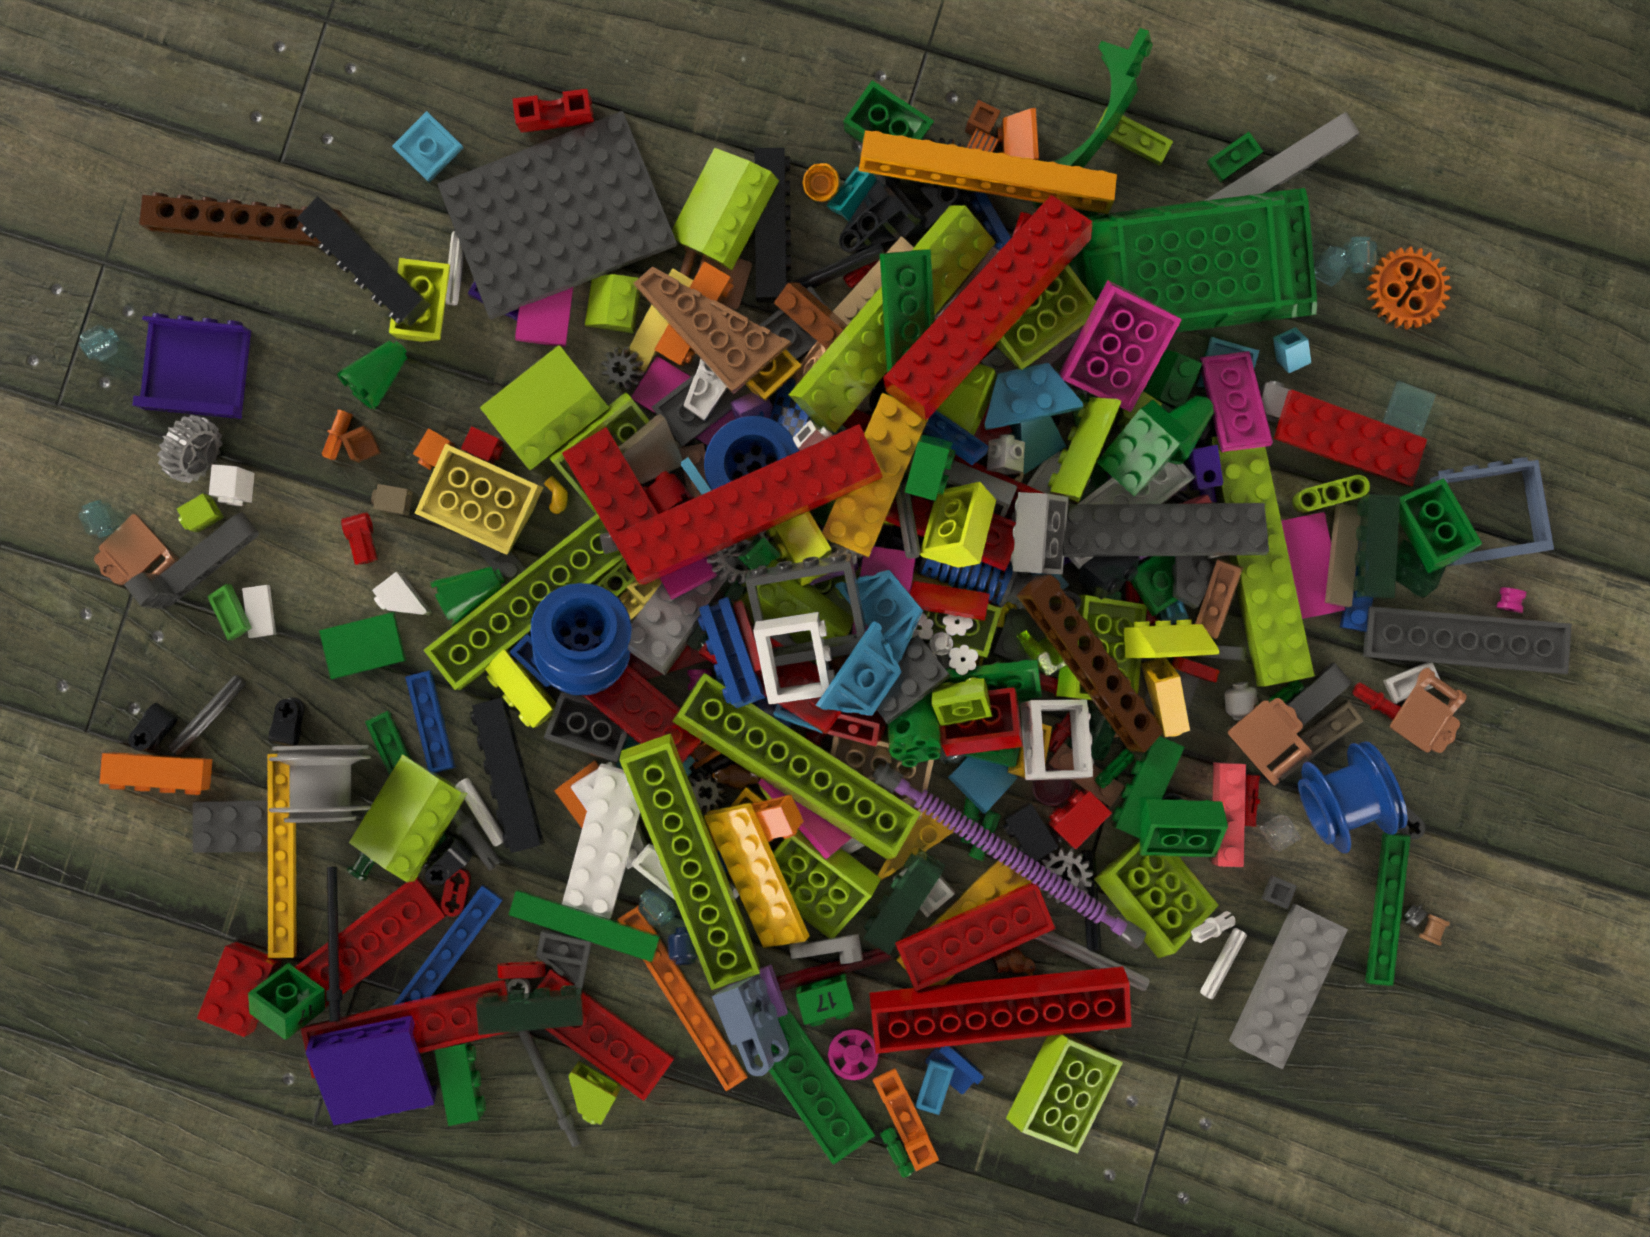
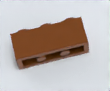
[774,283,848,349]

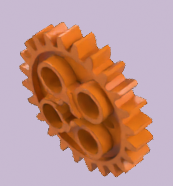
[1366,246,1451,330]

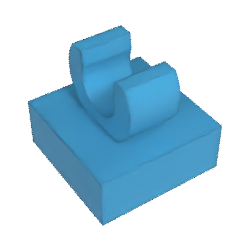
[1158,600,1188,624]

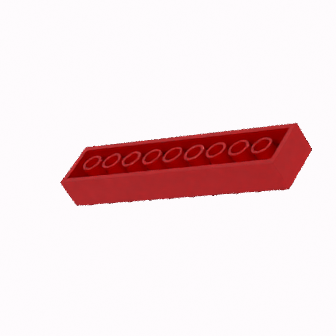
[883,195,1092,421]
[617,424,883,585]
[869,966,1131,1054]

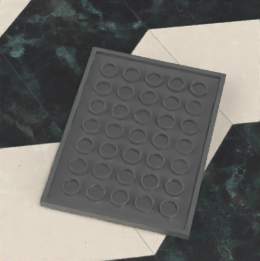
[437,111,677,319]

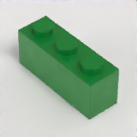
[434,1042,486,1126]

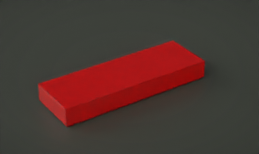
[910,581,990,621]
[733,600,763,680]

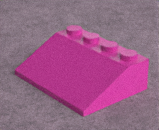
[1059,280,1182,412]

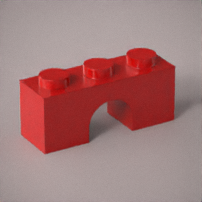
[512,89,594,133]

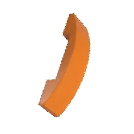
[873,1068,939,1171]

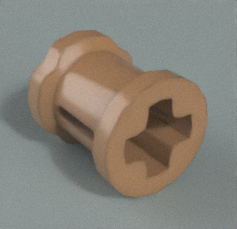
[1419,914,1450,946]

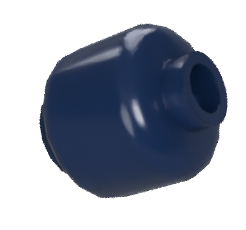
[668,927,698,965]

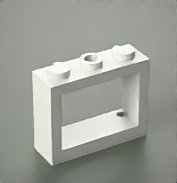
[753,612,835,704]
[1020,700,1094,780]

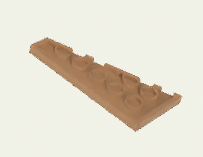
[634,267,791,395]

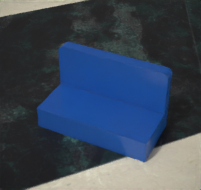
[925,1046,984,1094]

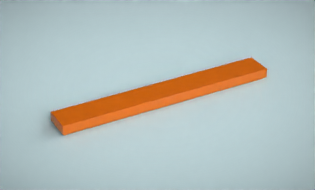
[617,905,748,1091]

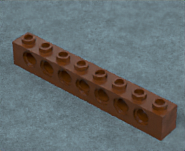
[139,192,349,247]
[1016,575,1164,753]

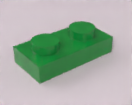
[1206,132,1264,183]

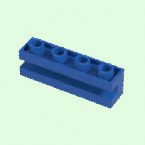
[698,597,766,708]

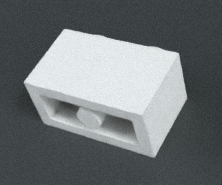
[209,465,254,506]

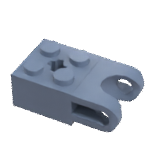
[712,974,789,1076]

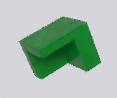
[738,537,781,570]

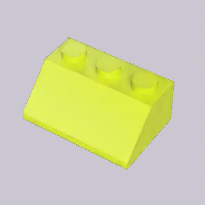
[389,258,451,342]
[920,482,996,568]
[766,511,832,587]
[1124,619,1219,658]
[485,649,557,728]

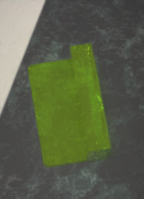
[1017,630,1066,676]

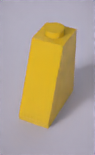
[1141,657,1190,737]

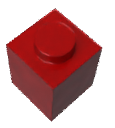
[461,426,504,464]

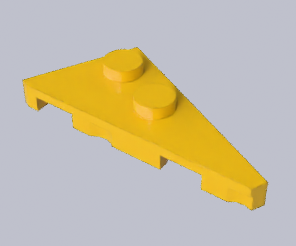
[877,808,955,880]

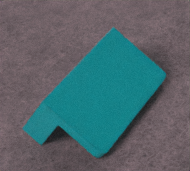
[826,167,877,222]

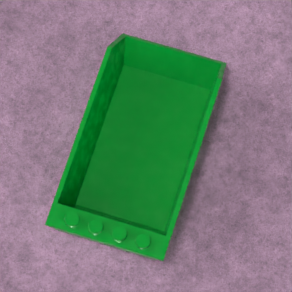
[1083,188,1317,333]

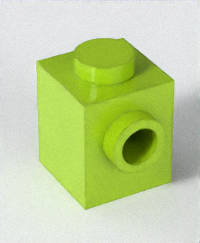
[177,493,224,533]

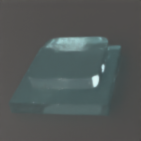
[1382,381,1436,436]

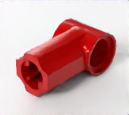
[341,512,378,565]

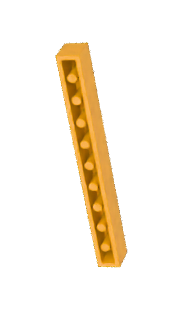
[858,130,1117,214]

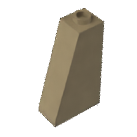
[619,414,683,484]

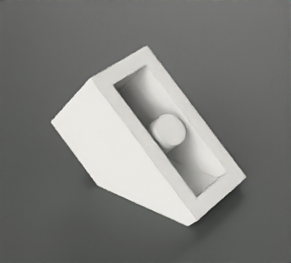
[372,572,433,616]

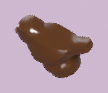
[712,764,761,789]
[992,947,1036,976]

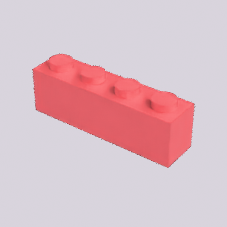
[1211,762,1246,867]

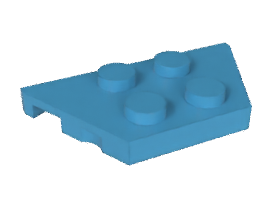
[985,363,1083,430]
[835,570,923,662]
[816,621,901,716]

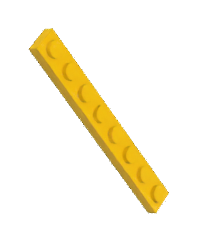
[267,754,297,958]

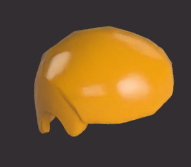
[802,163,841,202]

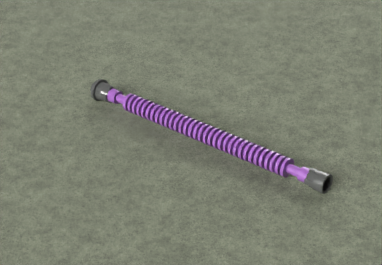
[872,762,1146,949]

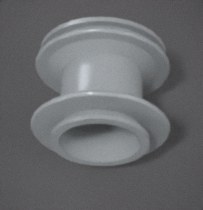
[269,745,371,823]

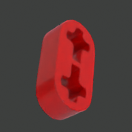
[1171,657,1220,683]
[441,868,471,917]
[497,961,546,979]

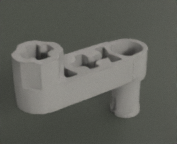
[789,918,863,964]

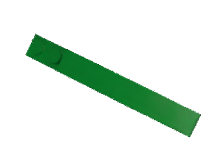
[1032,28,1153,209]

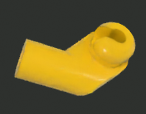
[544,476,568,514]

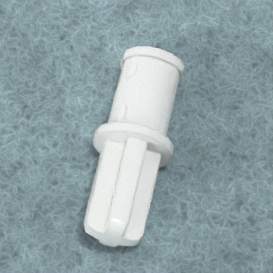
[1191,911,1235,943]

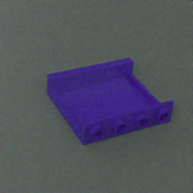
[132,313,251,419]
[305,1016,437,1125]

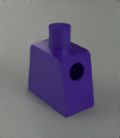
[1184,445,1223,502]

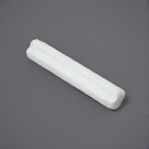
[445,231,464,306]
[456,778,504,846]
[1200,928,1247,999]

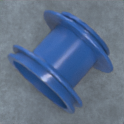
[704,416,800,490]
[530,583,632,696]
[1298,741,1408,854]

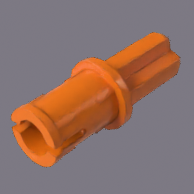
[322,409,353,460]

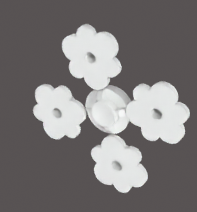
[911,613,978,675]

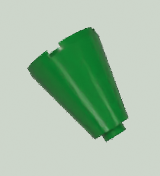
[336,341,407,410]
[1168,396,1214,465]
[430,566,505,626]

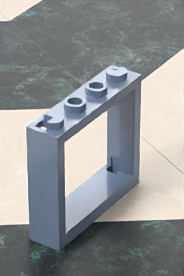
[1430,457,1554,567]

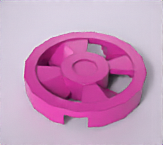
[828,1027,879,1080]

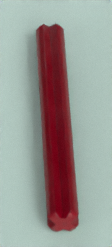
[776,946,891,991]

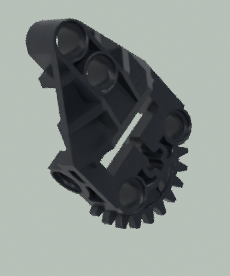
[839,138,977,255]

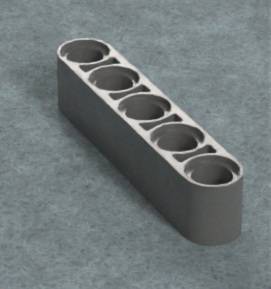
[1286,662,1351,725]

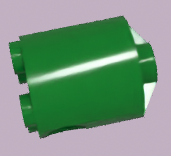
[888,694,941,767]

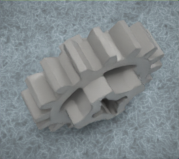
[1039,847,1093,903]

